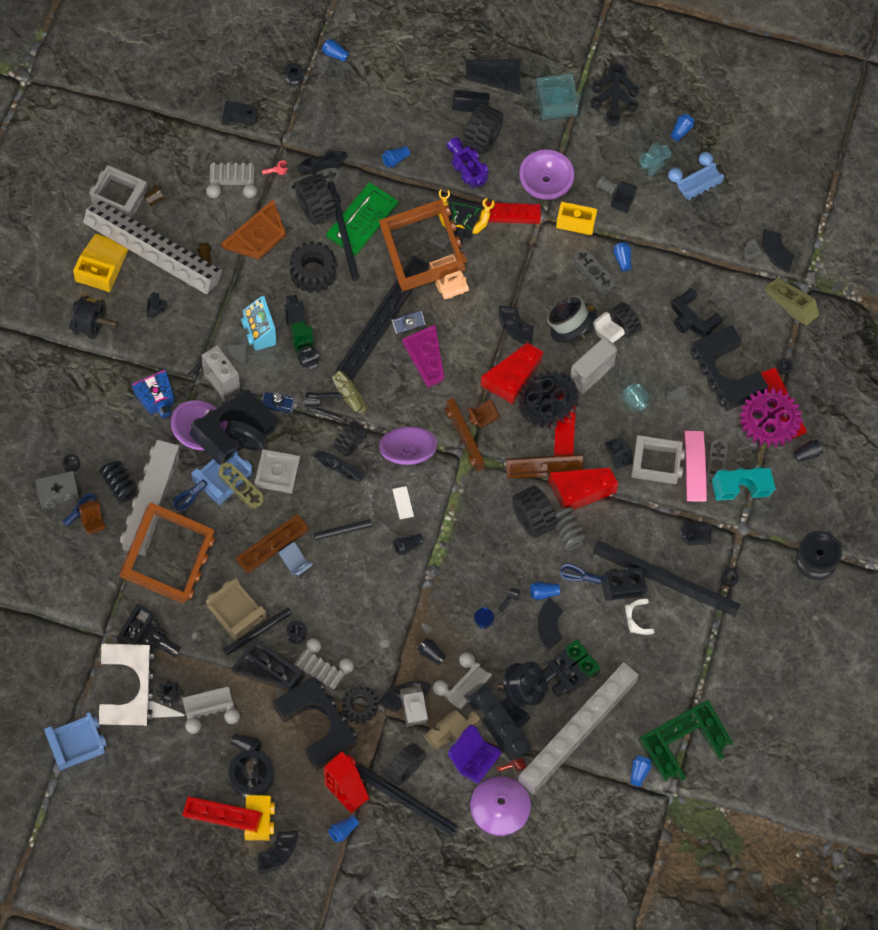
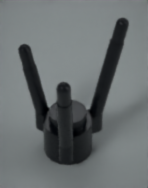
[305,392,347,422]

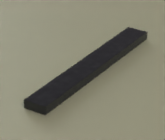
[336,255,429,381]
[593,541,741,617]

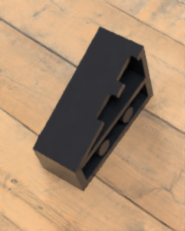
[231,638,305,691]

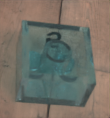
[535,74,579,120]

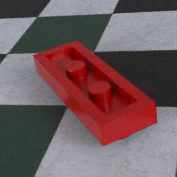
[486,203,541,224]

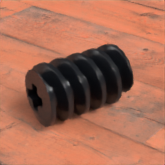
[99,461,137,504]

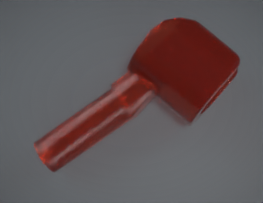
[497,758,526,772]

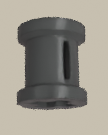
[596,174,619,198]

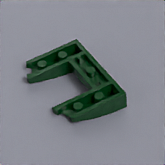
[638,700,733,781]

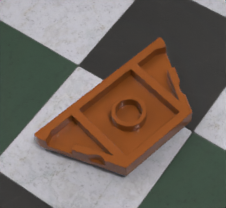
[221,200,286,260]

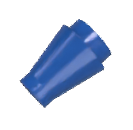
[321,38,349,62]
[670,114,695,141]
[382,146,410,168]
[613,243,632,271]
[530,581,560,601]
[630,756,652,787]
[328,815,359,843]

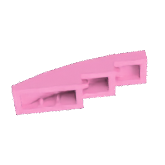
[684,431,707,501]

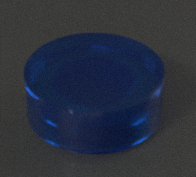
[474,608,494,629]

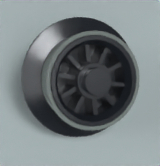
[547,296,597,342]

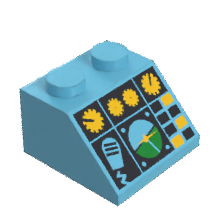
[241,296,276,351]

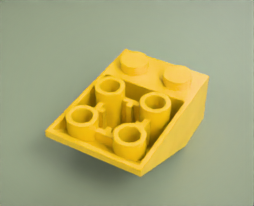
[73,233,129,292]

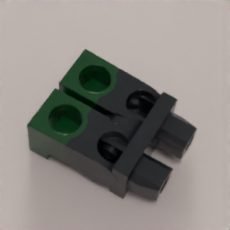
[284,295,314,353]
[543,639,601,697]

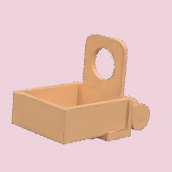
[429,254,469,300]

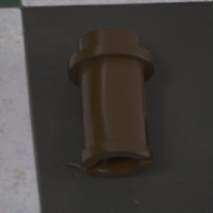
[197,243,212,264]

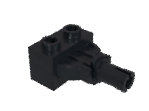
[116,603,181,658]

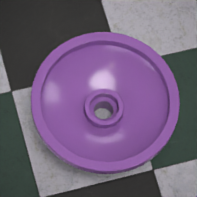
[519,150,574,200]
[171,400,227,450]
[379,427,437,465]
[470,776,531,836]

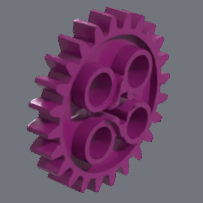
[740,388,802,448]

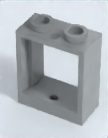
[89,165,148,218]
[570,338,617,394]
[201,345,240,401]
[631,435,685,484]

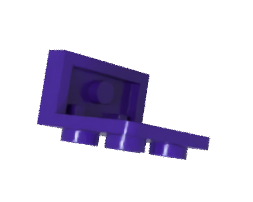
[448,724,502,784]

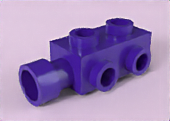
[447,137,489,189]

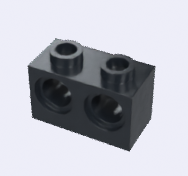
[601,567,648,601]

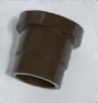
[143,184,166,207]

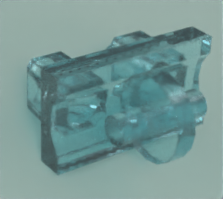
[639,142,671,176]

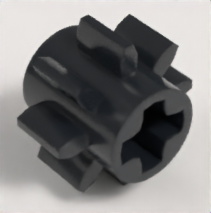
[297,345,320,370]
[156,680,182,706]

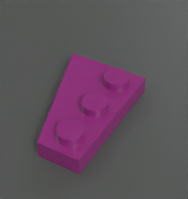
[402,324,444,388]

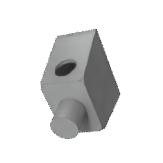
[400,686,428,727]

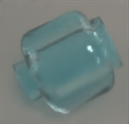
[622,383,650,411]

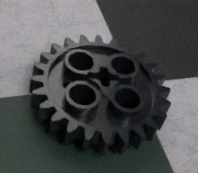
[518,370,580,429]

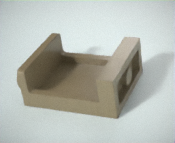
[206,578,267,641]

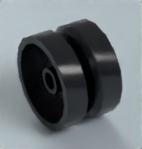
[795,531,842,580]

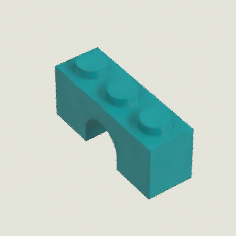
[711,467,776,501]

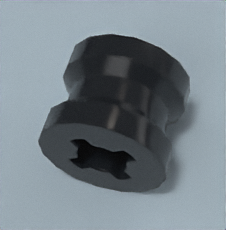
[285,63,303,86]
[286,620,306,644]

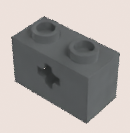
[35,471,79,508]

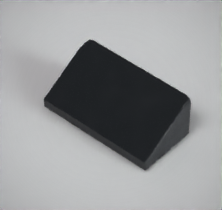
[452,90,490,112]

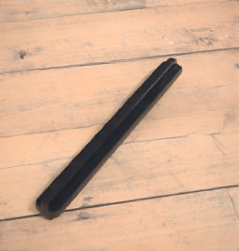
[356,764,458,836]

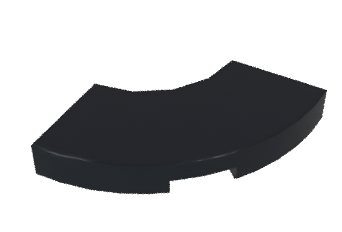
[297,151,347,175]
[762,229,795,273]
[498,305,534,345]
[314,450,364,481]
[537,598,563,651]
[378,681,431,713]
[258,831,298,875]

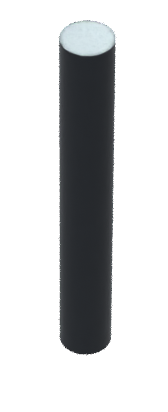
[314,519,372,540]

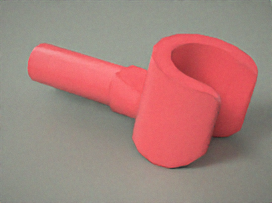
[262,161,288,175]

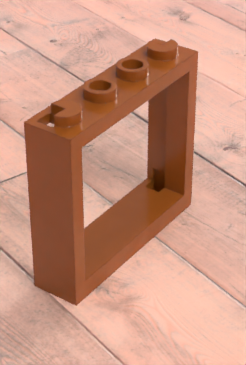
[379,199,467,292]
[118,502,215,604]

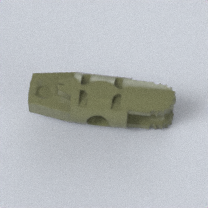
[332,371,368,413]

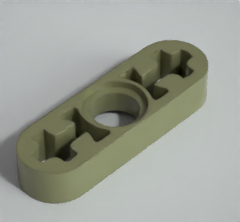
[218,463,264,509]

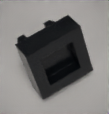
[146,292,167,318]

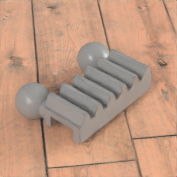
[206,162,258,199]
[294,638,354,693]
[433,652,492,711]
[182,687,240,734]

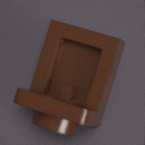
[467,400,501,428]
[79,500,106,534]

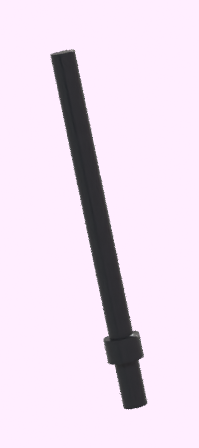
[327,181,359,281]

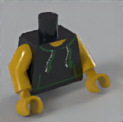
[438,190,495,244]

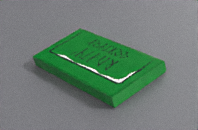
[326,182,399,257]

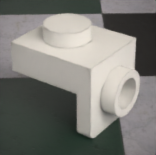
[593,312,625,343]

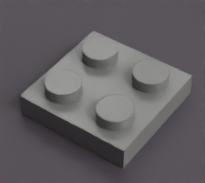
[254,449,300,494]

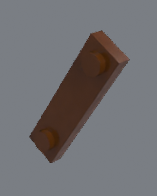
[444,398,484,472]
[506,454,583,479]
[235,514,309,575]

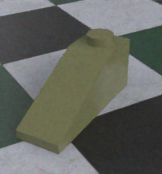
[764,278,820,326]

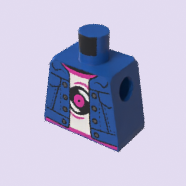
[132,370,174,418]

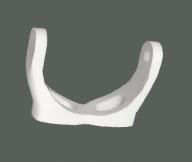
[625,599,655,635]

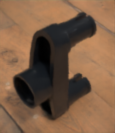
[671,288,723,337]

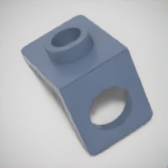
[279,542,313,575]

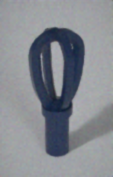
[173,479,208,511]
[62,493,98,527]
[560,563,602,584]

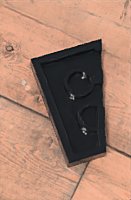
[465,59,521,94]

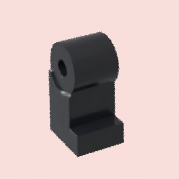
[222,101,257,126]

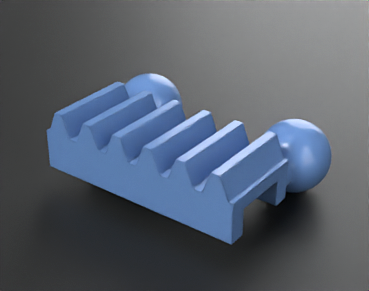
[668,152,724,201]

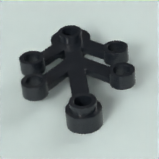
[591,63,639,126]

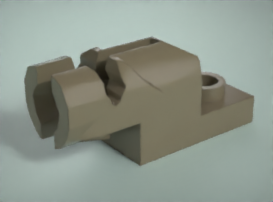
[424,710,483,750]

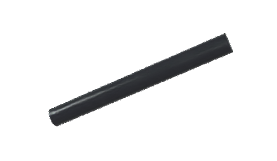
[222,608,292,656]

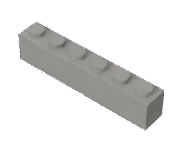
[120,440,180,556]

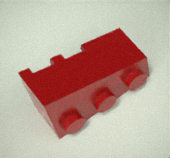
[481,343,544,404]
[548,468,618,510]
[324,752,369,814]

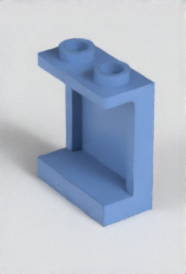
[191,451,252,505]
[44,712,107,770]

